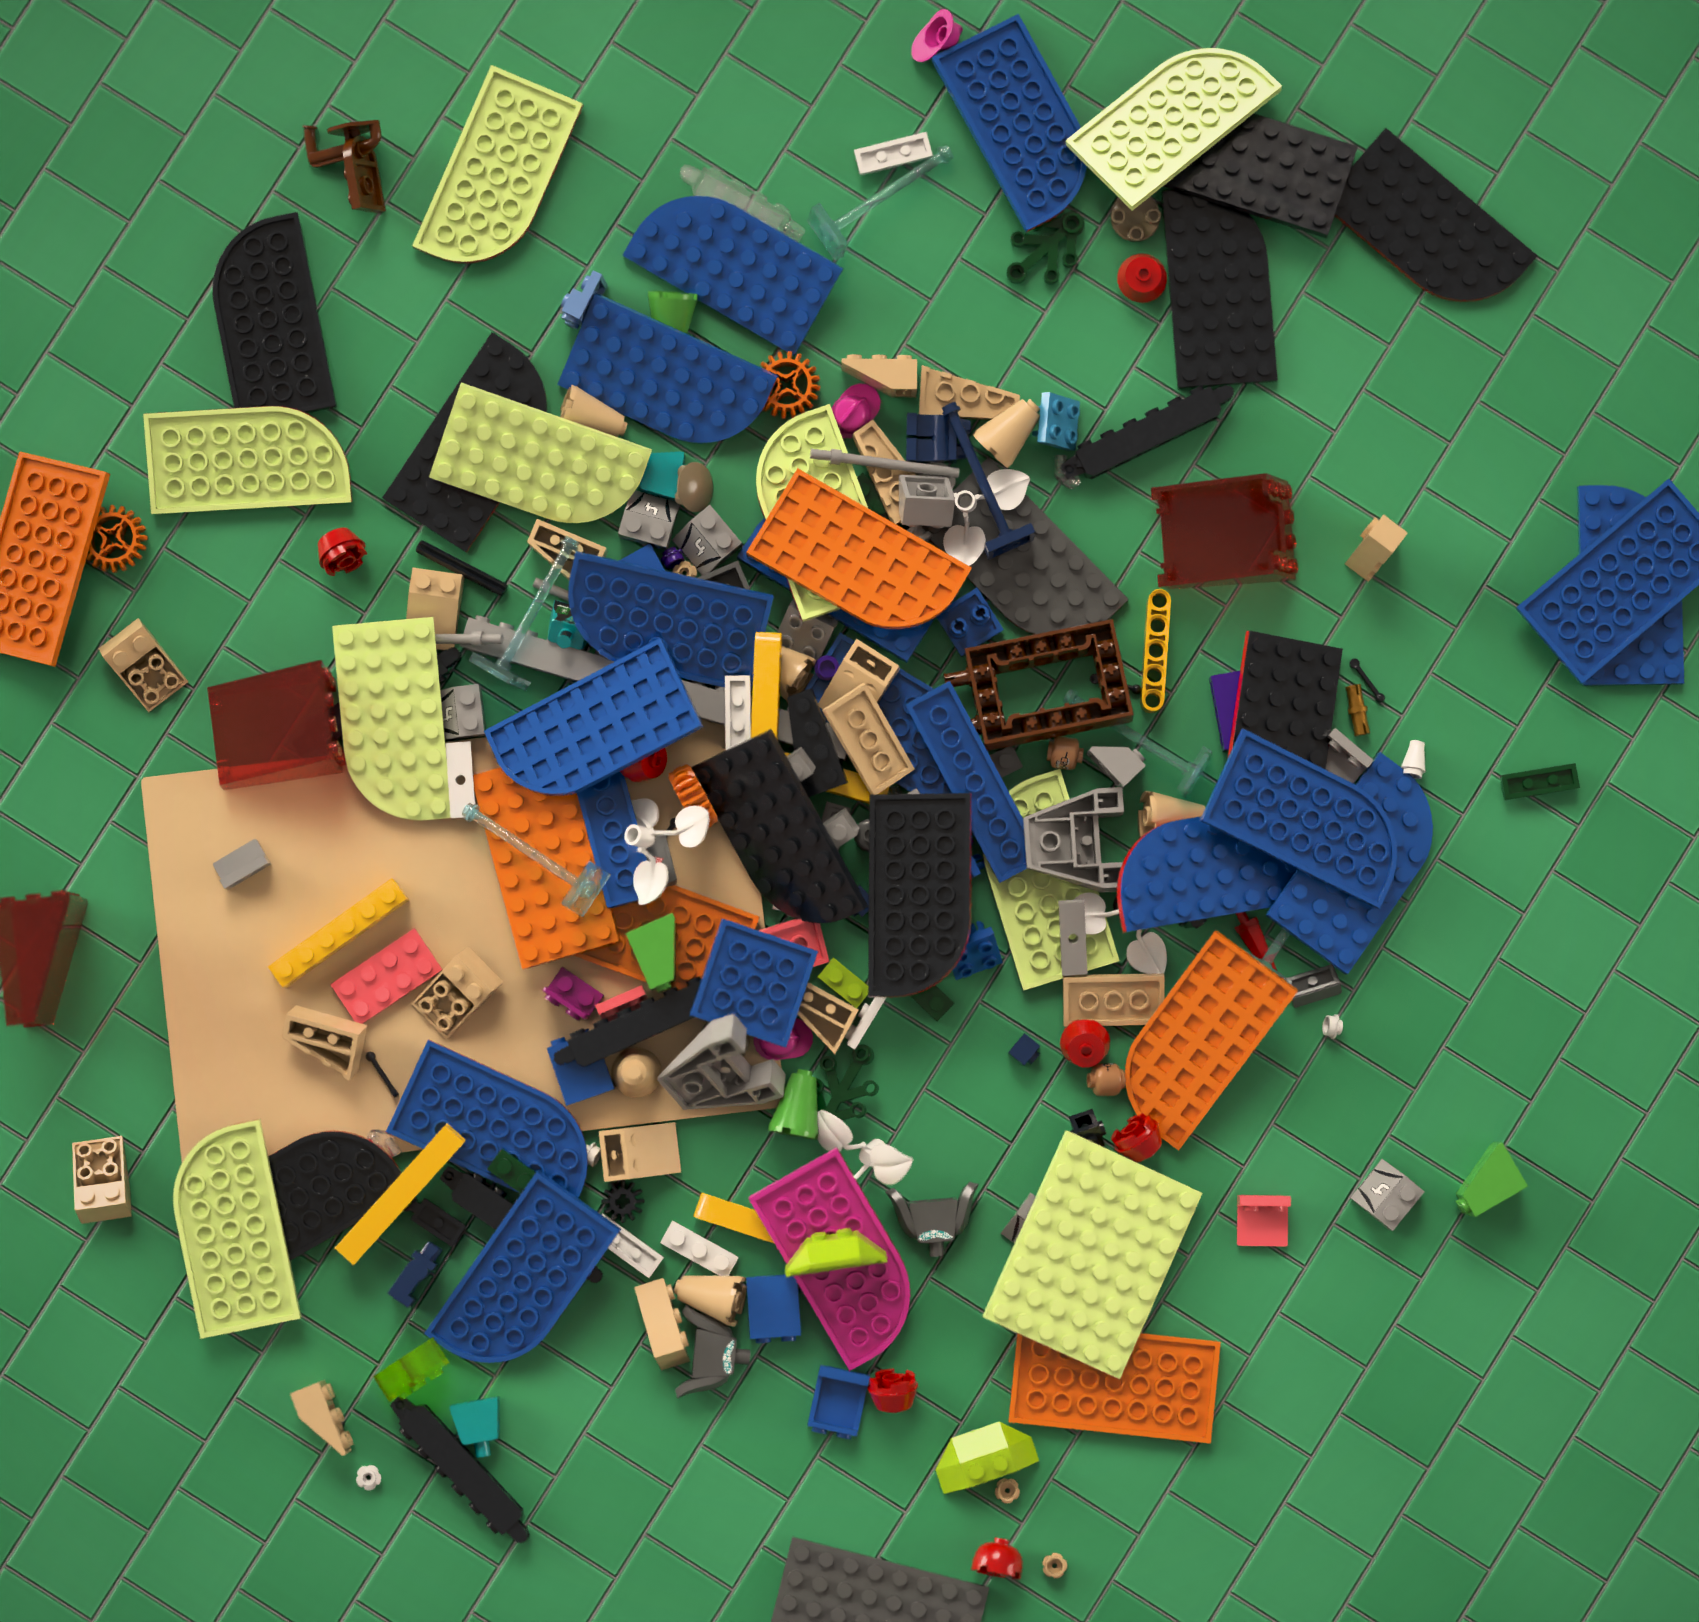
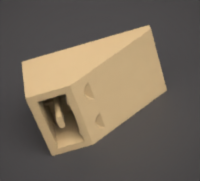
[842,354,917,397]
[99,618,188,712]
[818,639,900,709]
[411,946,504,1039]
[599,1122,681,1182]
[72,1136,132,1224]
[290,1379,354,1456]

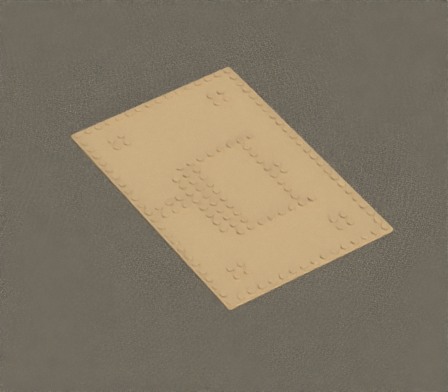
[141,719,782,1163]

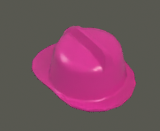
[911,9,963,62]
[831,383,881,438]
[753,1018,813,1060]

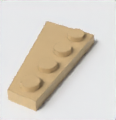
[919,365,1020,420]
[852,420,916,525]

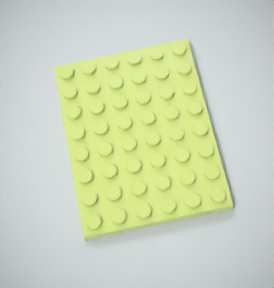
[982,1130,1202,1379]

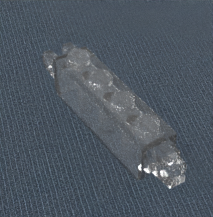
[680,164,805,242]

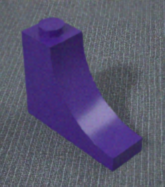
[1209,671,1240,752]

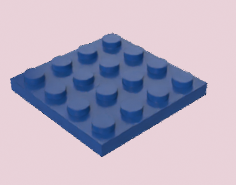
[690,919,818,1048]

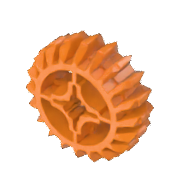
[760,351,820,419]
[86,505,148,573]
[668,764,718,828]

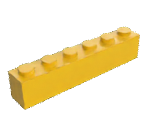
[268,878,409,988]

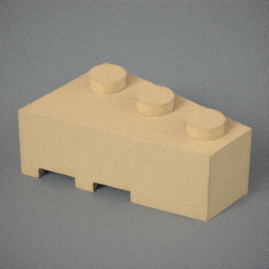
[1345,515,1408,582]
[527,519,608,580]
[797,983,859,1054]
[282,1005,367,1081]
[634,1278,690,1370]

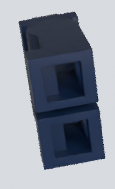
[906,413,971,464]
[387,1241,443,1308]

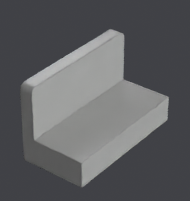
[213,839,271,890]

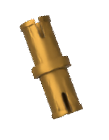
[1345,684,1370,736]

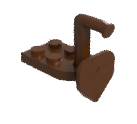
[303,120,386,213]

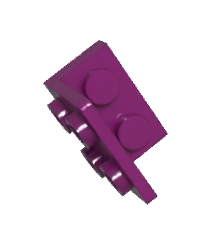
[542,967,604,1021]

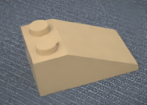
[406,568,465,651]

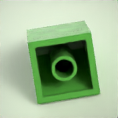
[626,913,676,993]
[1455,1142,1528,1217]

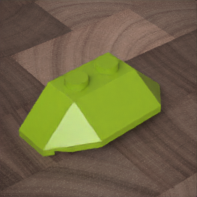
[785,1228,887,1277]
[935,1421,1039,1494]

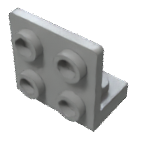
[777,599,839,667]
[1326,728,1374,783]

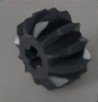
[601,1180,645,1223]

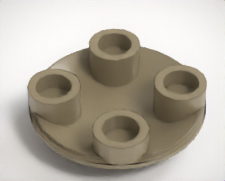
[1110,197,1161,242]
[675,462,713,512]

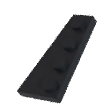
[787,688,848,797]

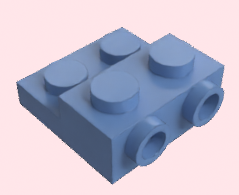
[561,270,608,330]

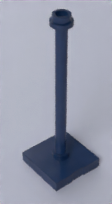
[942,402,1035,560]

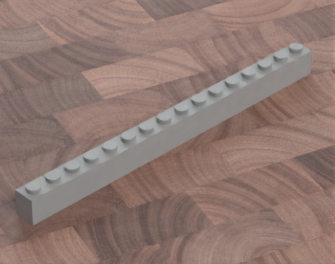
[460,615,848,761]

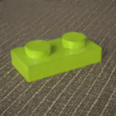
[818,957,868,1008]

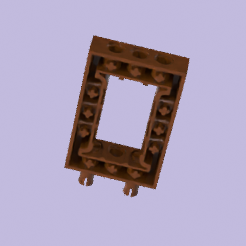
[944,619,1134,751]

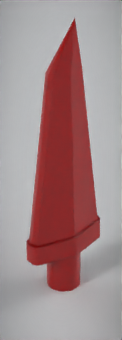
[1234,912,1278,975]

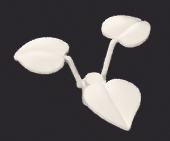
[915,463,1030,566]
[625,798,710,905]
[1074,892,1167,974]
[818,1110,913,1185]

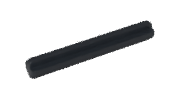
[416,540,507,596]

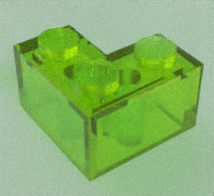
[373,1337,450,1402]

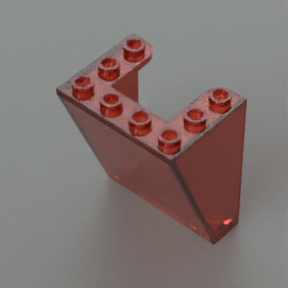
[1151,473,1298,589]
[207,660,346,790]
[0,890,88,1028]

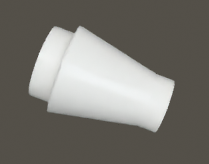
[1401,740,1425,779]

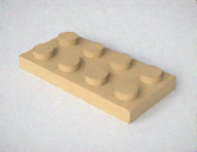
[822,683,915,795]
[1063,973,1165,1027]

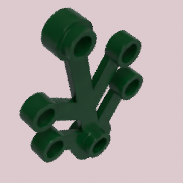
[1006,212,1084,284]
[817,1044,879,1121]

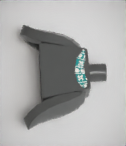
[885,1182,979,1257]
[675,1304,750,1399]

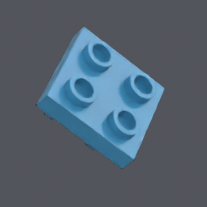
[1032,392,1080,451]

